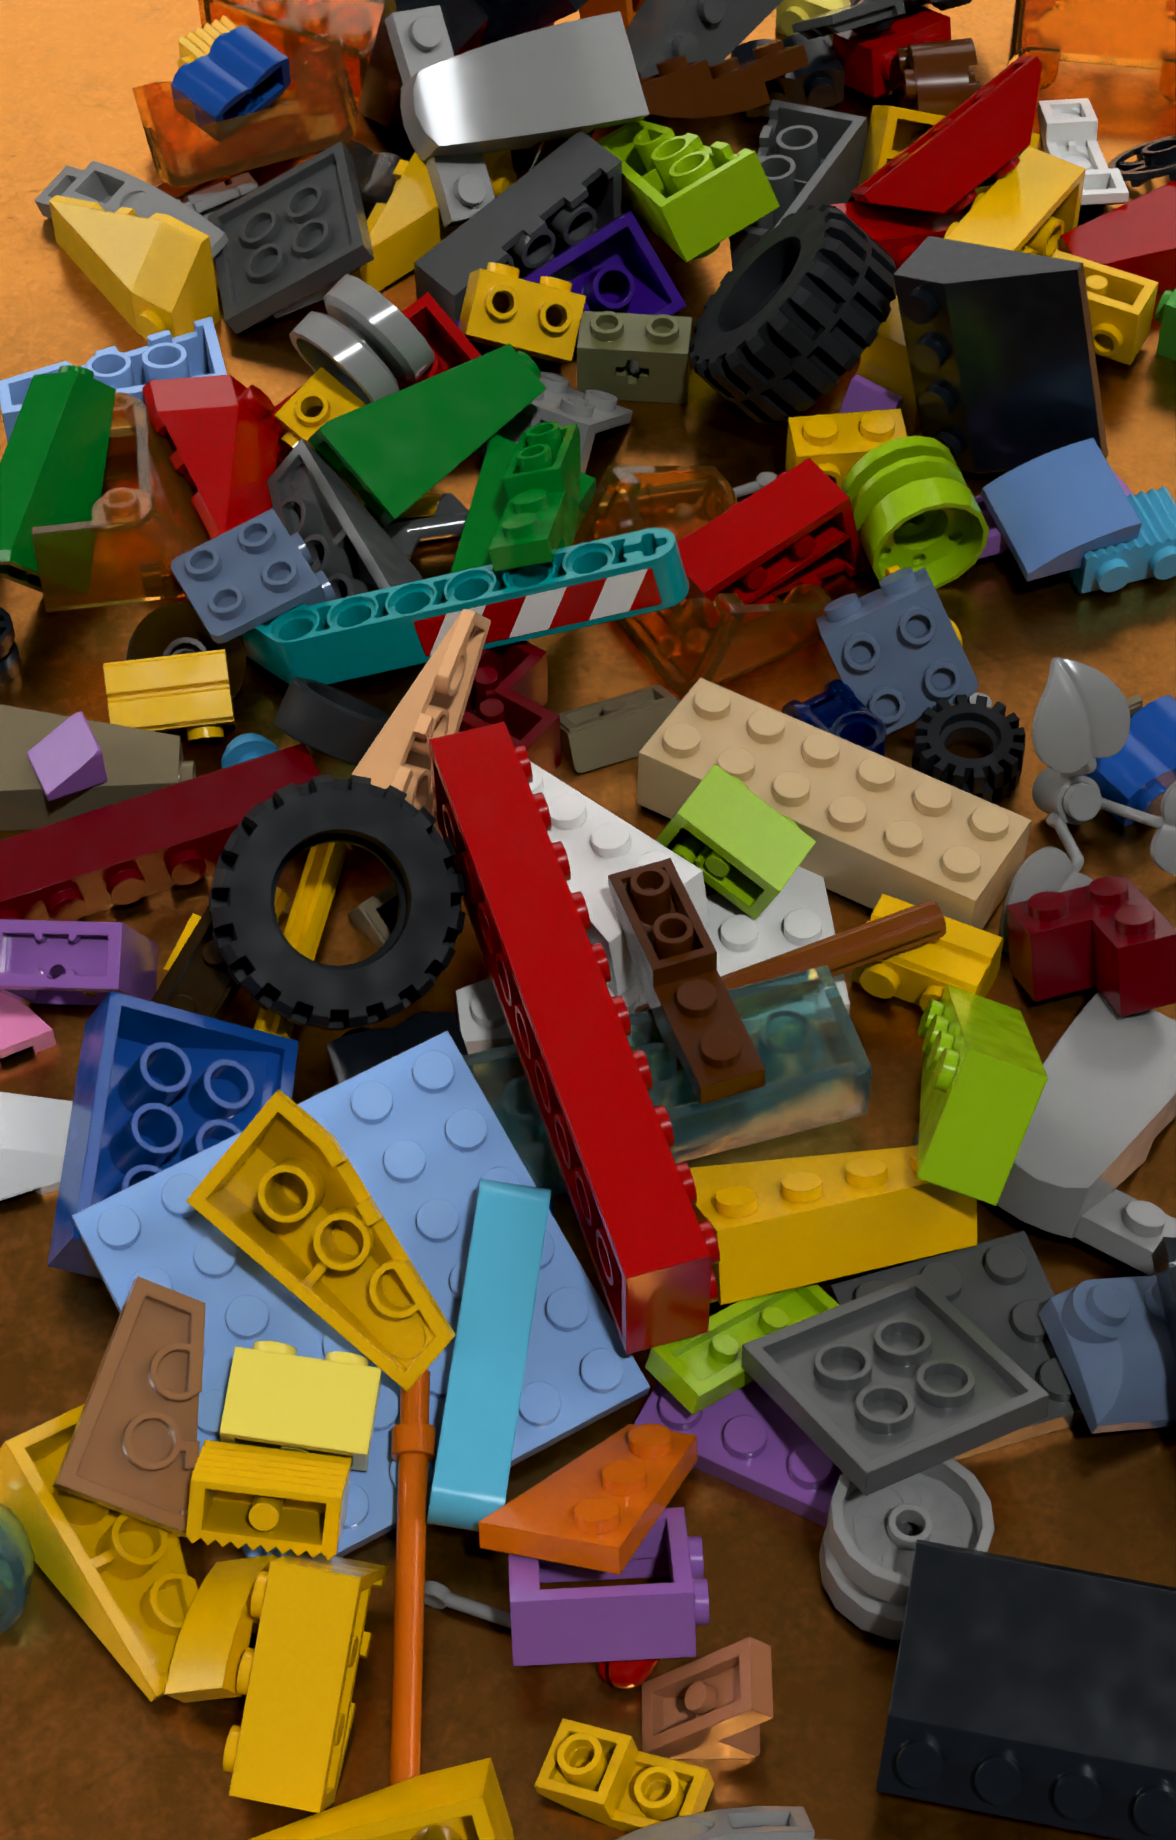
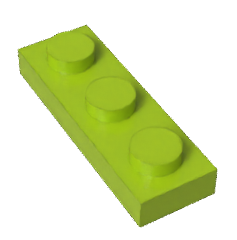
[645,1283,839,1415]

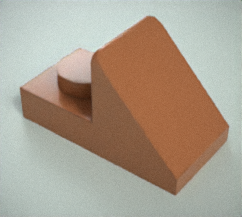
[641,1636,773,1759]

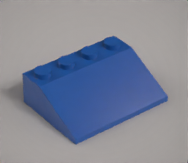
[47,990,299,1279]

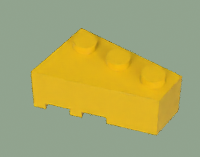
[223,1551,388,1813]

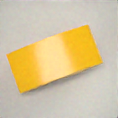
[164,1554,280,1703]
[534,1718,715,1834]

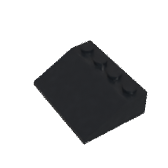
[893,236,1108,474]
[876,1539,1176,1840]

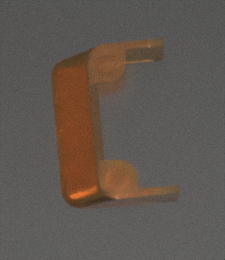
[32,392,211,612]

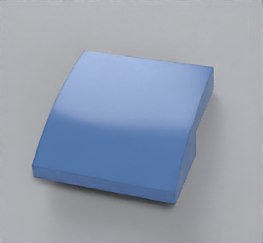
[981,438,1142,581]

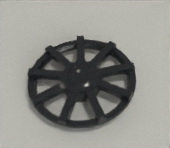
[1108,135,1176,187]

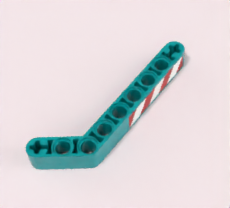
[241,527,690,685]

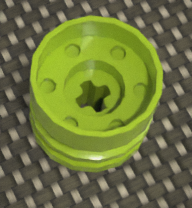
[841,435,989,589]

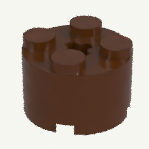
[896,38,980,116]

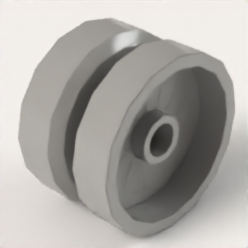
[289,274,435,404]
[819,1458,995,1640]

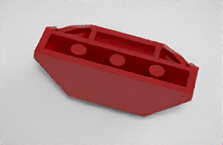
[850,56,1043,214]

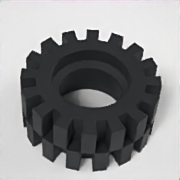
[912,694,1026,803]

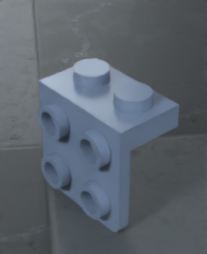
[171,508,337,643]
[816,567,978,738]

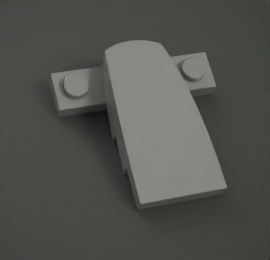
[385,5,649,228]
[912,991,1176,1276]

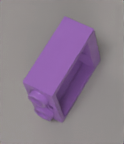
[0,919,159,1006]
[508,1507,710,1666]

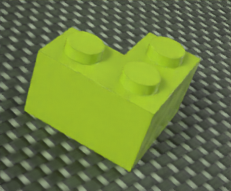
[655,764,816,920]

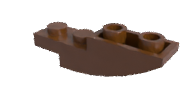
[638,39,809,120]
[608,858,765,1105]

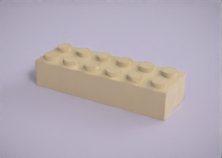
[636,677,1032,930]

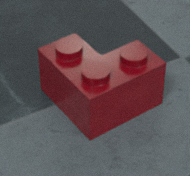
[459,640,561,774]
[1006,876,1176,1017]

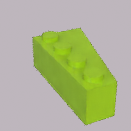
[597,120,780,262]
[917,984,1048,1206]

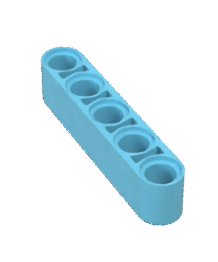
[426,1179,551,1532]

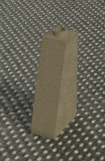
[0,704,197,831]

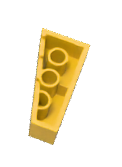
[690,1144,977,1305]

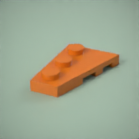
[478,1423,698,1575]

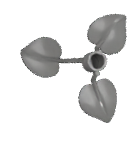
[999,657,1176,954]

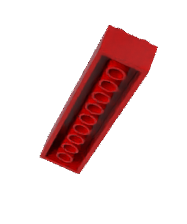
[429,722,720,1355]

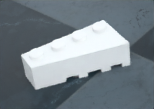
[529,761,710,996]

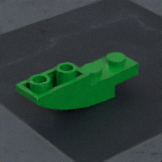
[488,422,581,572]

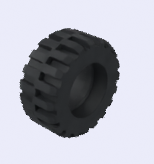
[689,204,897,424]
[209,774,466,1030]

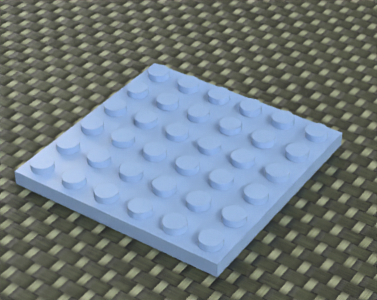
[72,1030,650,1558]

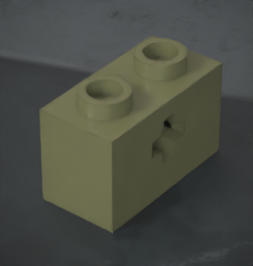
[577,311,692,404]

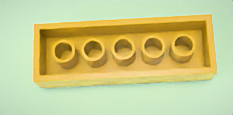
[856,146,1086,436]

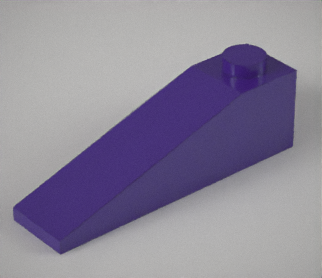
[454,211,687,360]

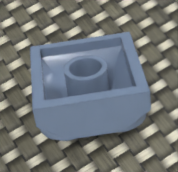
[1039,1276,1176,1434]

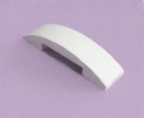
[1037,98,1129,206]

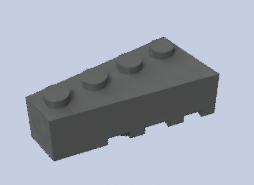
[626,0,783,125]
[729,99,868,269]
[414,130,622,322]

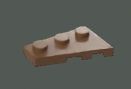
[52,1276,206,1539]

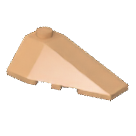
[352,609,491,816]

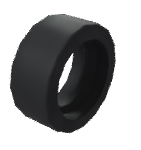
[274,677,390,766]

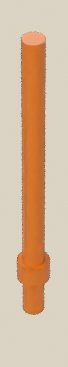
[389,1369,436,1786]

